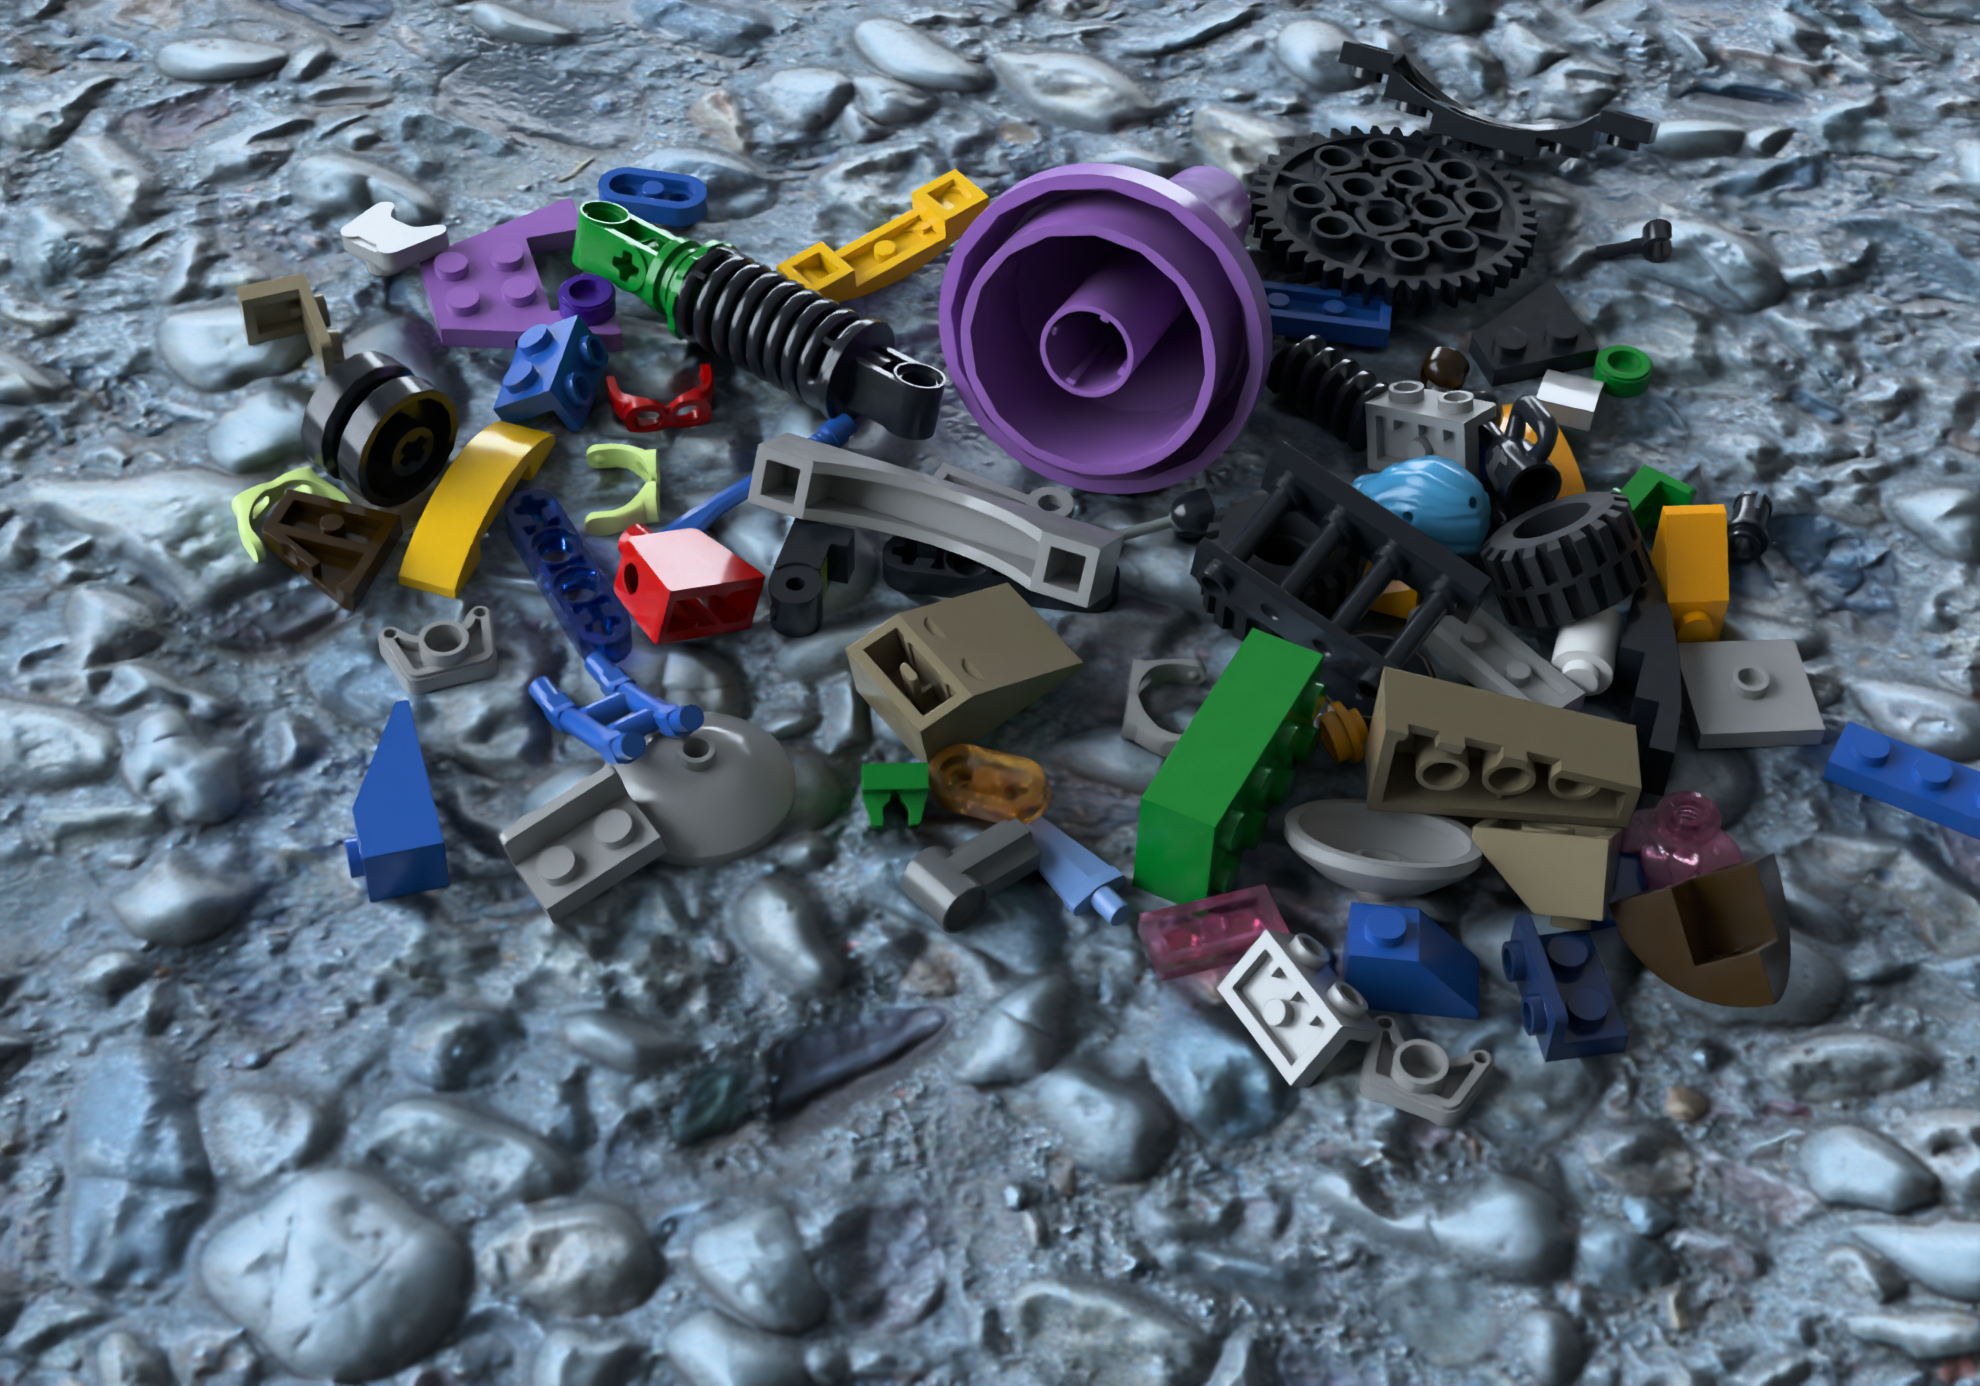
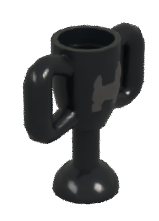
[1472,391,1562,534]

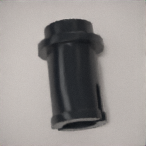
[1727,490,1773,562]

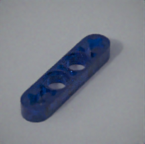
[504,488,633,664]

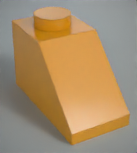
[1650,504,1729,643]

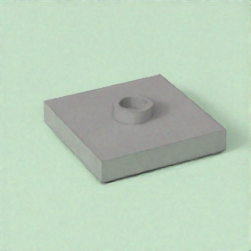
[1677,639,1826,749]

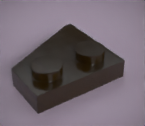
[262,489,403,612]

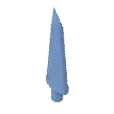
[985,777,1131,926]

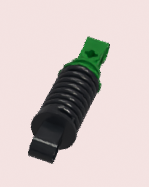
[572,201,946,440]

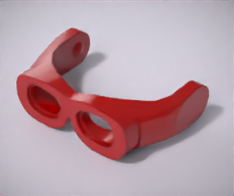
[605,363,714,433]

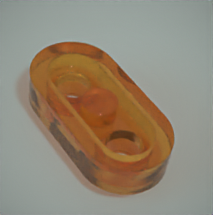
[928,744,1052,824]

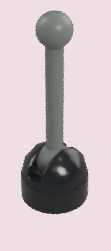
[1114,487,1216,541]

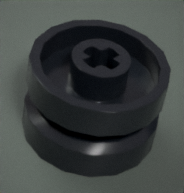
[301,351,459,508]

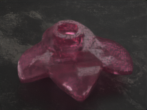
[1615,790,1741,889]

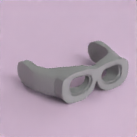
[1121,659,1207,757]

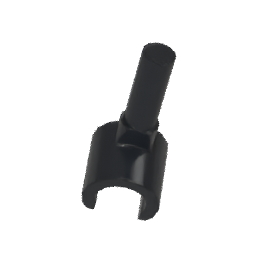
[1596,219,1672,264]

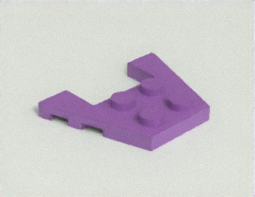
[419,198,623,352]

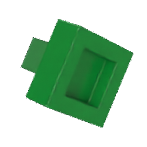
[861,762,929,830]

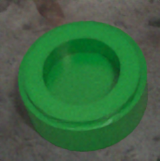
[1593,345,1653,398]

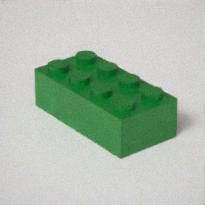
[1132,628,1328,915]

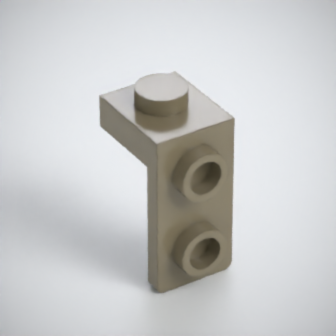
[236,273,345,379]

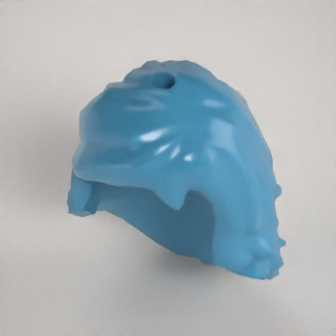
[1351,455,1491,556]

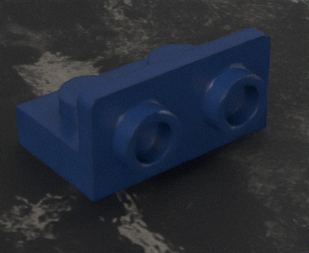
[1501,914,1629,1062]

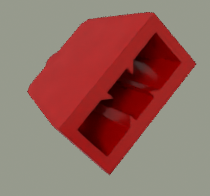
[614,524,766,645]

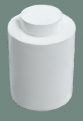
[1551,607,1623,696]

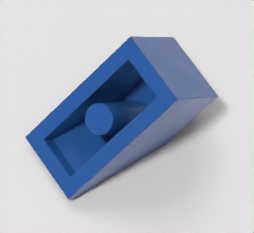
[1341,902,1479,1020]

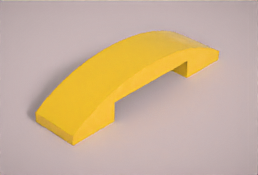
[776,169,989,302]
[398,421,556,599]

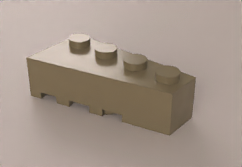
[1365,666,1642,828]

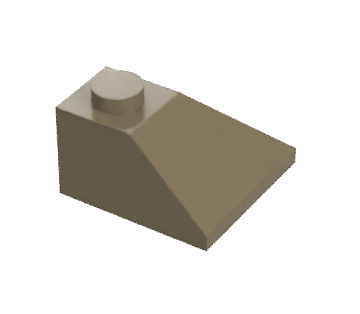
[1472,818,1622,930]

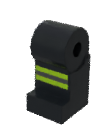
[768,518,855,638]

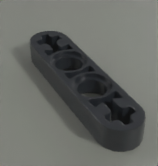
[882,536,1120,613]

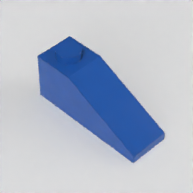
[343,700,450,903]

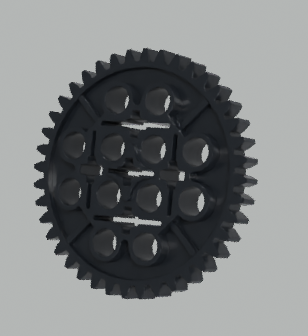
[1249,125,1538,311]

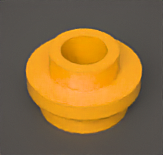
[1316,701,1369,764]

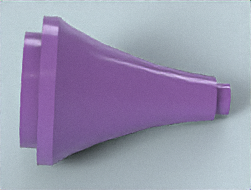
[939,163,1273,494]

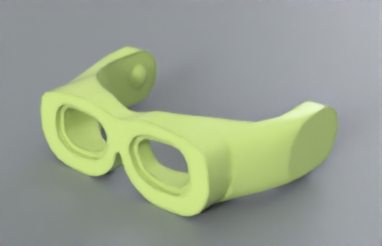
[585,443,660,537]
[232,466,352,563]

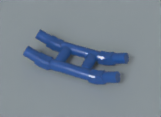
[529,651,704,766]

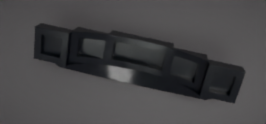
[1338,41,1660,166]

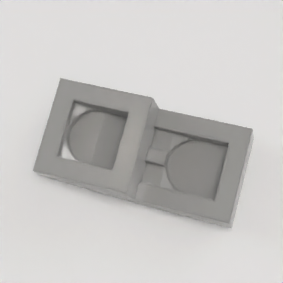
[1537,369,1605,432]

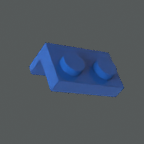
[493,314,609,433]

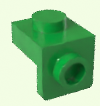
[1611,464,1697,533]

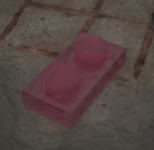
[1137,884,1290,982]

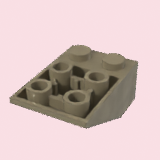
[845,582,1084,773]

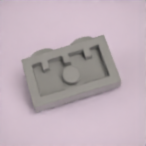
[1365,380,1496,482]
[499,765,667,924]
[1217,929,1380,1088]

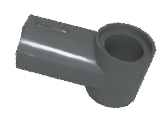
[900,818,1041,934]

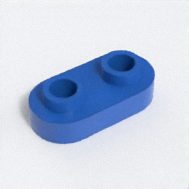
[598,167,708,228]

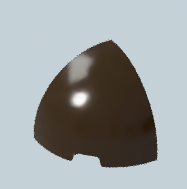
[1608,853,1791,1008]

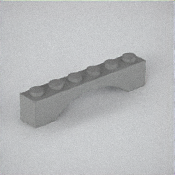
[747,433,1124,608]

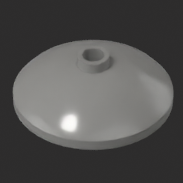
[603,712,796,866]
[1283,799,1484,902]

